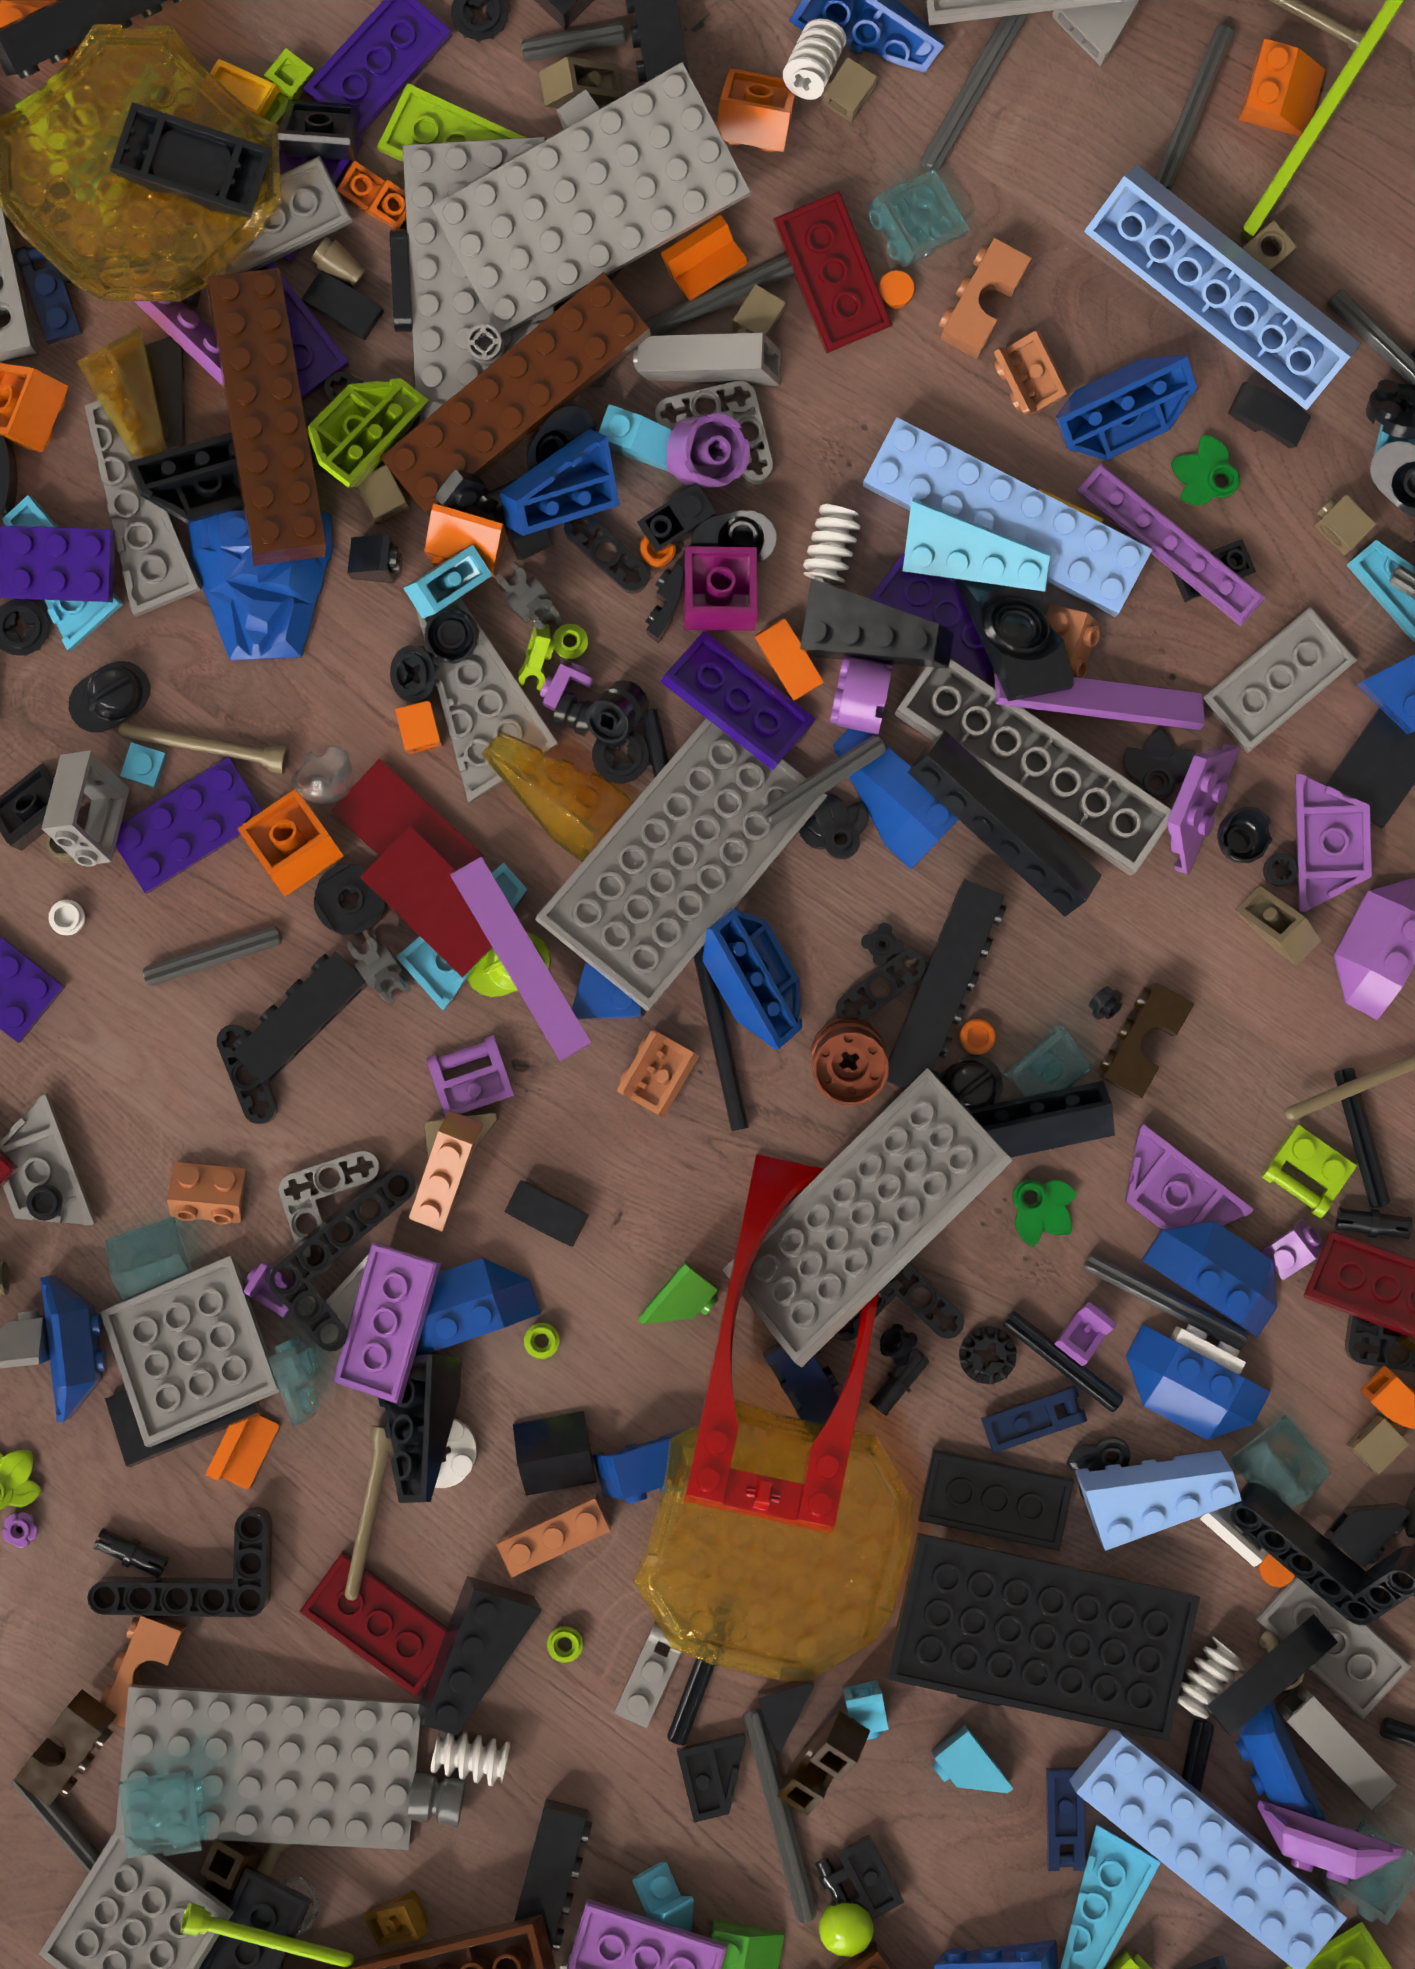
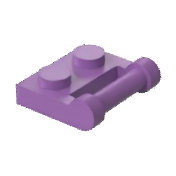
[426,1035,515,1117]

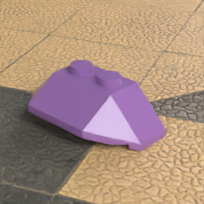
[1333,878,1415,1020]
[1257,1800,1407,1884]

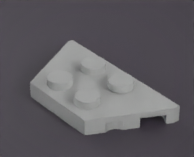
[0,1094,97,1226]

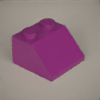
[683,546,758,631]

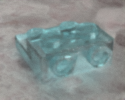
[869,169,970,267]
[268,1336,319,1426]
[119,1770,208,1858]
[1321,1820,1415,1925]

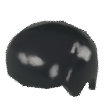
[425,608,480,664]
[1217,807,1272,864]

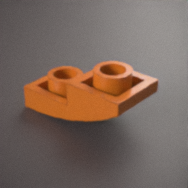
[336,161,406,229]
[753,617,824,701]

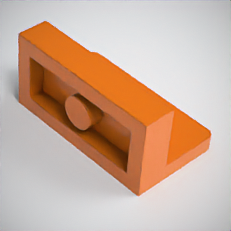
[661,215,748,300]
[205,1415,280,1489]

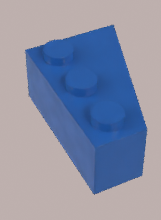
[499,428,620,536]
[1356,654,1415,734]
[572,962,642,1020]

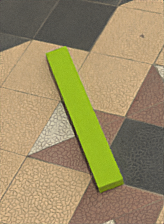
[1240,0,1406,242]

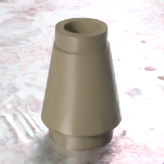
[311,237,366,287]

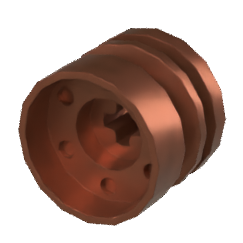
[811,1018,889,1105]

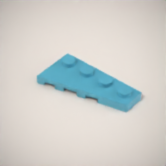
[2,495,124,651]

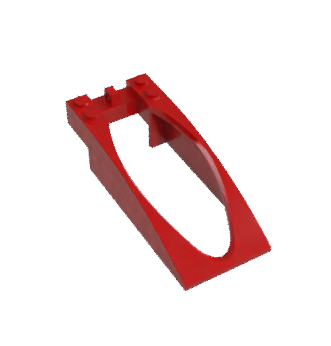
[684,1154,879,1533]

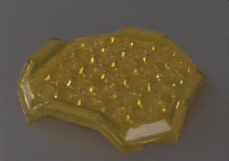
[0,24,281,302]
[632,1399,914,1681]

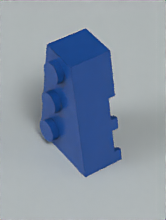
[592,1426,698,1504]
[934,1940,1060,1969]

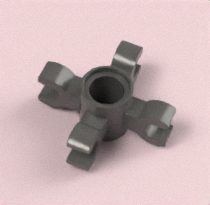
[495,561,562,630]
[346,930,411,1004]

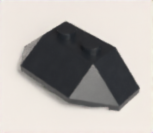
[127,432,243,524]

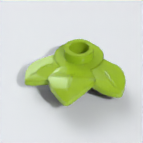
[0,1450,42,1511]

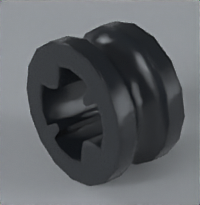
[1263,853,1298,887]

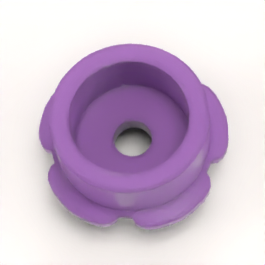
[2,1512,38,1548]

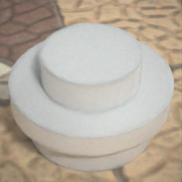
[49,900,85,936]

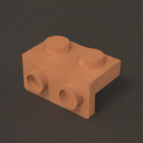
[993,330,1071,415]
[1046,604,1101,678]
[617,1029,699,1118]
[167,1162,247,1225]

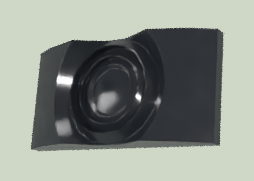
[110,102,273,218]
[955,579,1074,701]

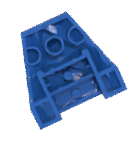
[189,511,333,661]

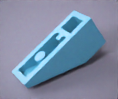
[598,404,672,472]

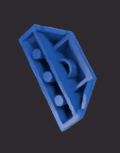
[1055,354,1197,460]
[702,909,802,1049]
[1141,1221,1277,1338]
[415,1258,541,1356]
[40,1275,107,1422]
[1126,1324,1270,1440]
[1234,1700,1326,1821]

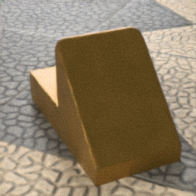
[363,1890,429,1947]

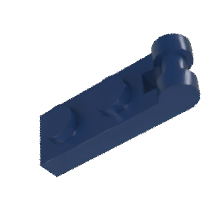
[15,238,83,345]
[981,1385,1088,1454]
[1046,1767,1085,1871]

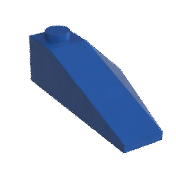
[789,0,945,73]
[833,729,959,870]

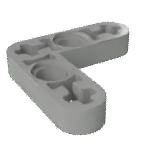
[655,381,773,484]
[278,1151,381,1274]

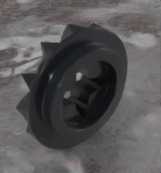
[451,0,508,43]
[0,599,50,656]
[390,645,439,703]
[592,730,649,784]
[959,1326,1017,1384]

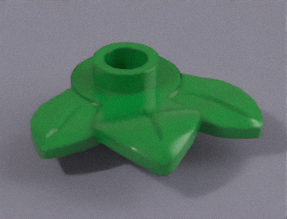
[1171,435,1240,506]
[1012,1179,1077,1247]

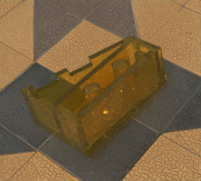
[77,327,167,460]

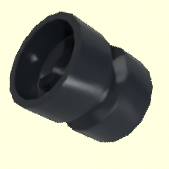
[586,680,649,744]

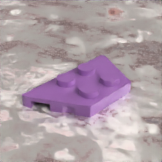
[1167,743,1240,875]
[1295,774,1372,912]
[1125,1124,1254,1230]

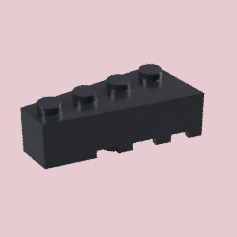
[800,578,954,669]
[418,1576,542,1735]

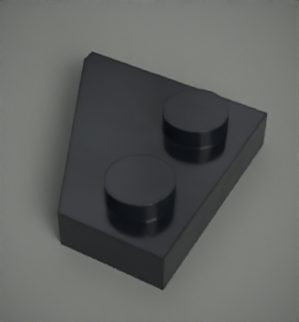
[677,1732,746,1823]

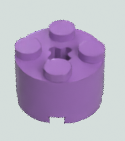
[666,413,750,488]
[829,655,894,735]

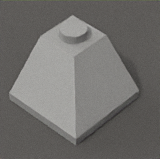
[0,1310,50,1368]

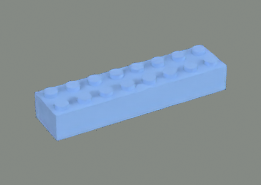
[1084,165,1361,410]
[863,417,1152,617]
[1069,1729,1347,1969]

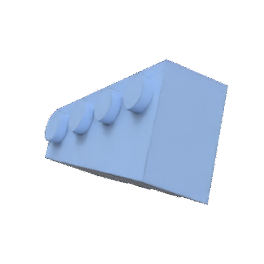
[1075,1450,1242,1551]

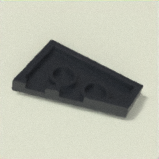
[115,336,185,456]

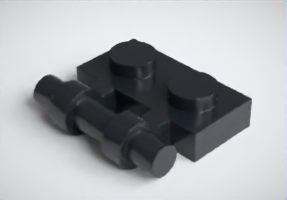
[815,1835,904,1920]

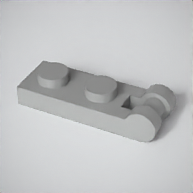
[614,1620,688,1728]

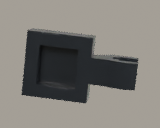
[435,469,499,514]

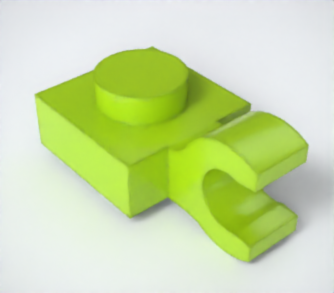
[518,623,555,691]

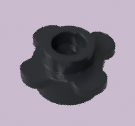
[861,923,904,966]
[880,1324,918,1366]

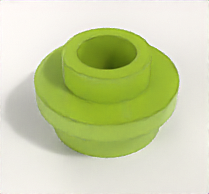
[553,624,588,660]
[524,1322,560,1359]
[547,1625,583,1663]

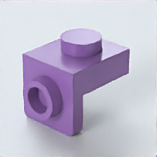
[540,662,594,712]
[1261,1219,1324,1280]
[243,1262,292,1320]
[1054,1302,1116,1366]

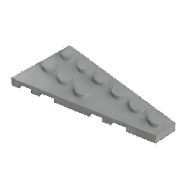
[416,597,558,804]

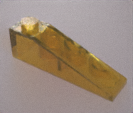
[482,731,632,862]

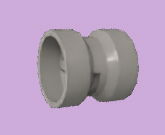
[466,324,505,366]

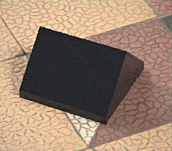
[278,100,360,161]
[0,763,54,851]
[513,1411,597,1496]

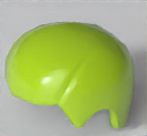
[819,1902,874,1957]

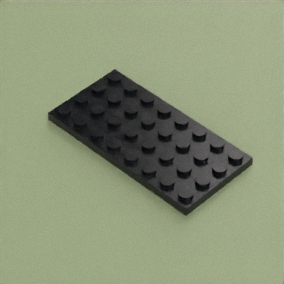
[885,1533,1200,1741]

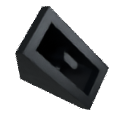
[758,1676,814,1751]

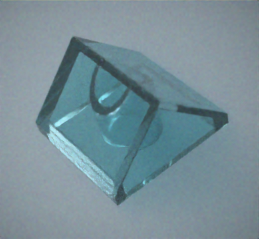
[1003,1025,1093,1097]
[105,1217,193,1301]
[1229,1415,1330,1508]

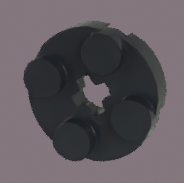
[1366,380,1415,439]
[314,864,386,935]

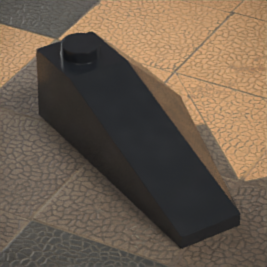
[378,1354,462,1503]

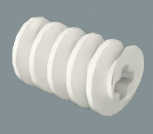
[783,18,846,100]
[803,504,861,584]
[1177,1636,1246,1719]
[431,1731,510,1786]

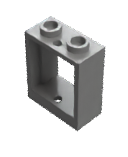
[41,750,129,867]

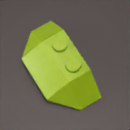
[307,378,429,488]

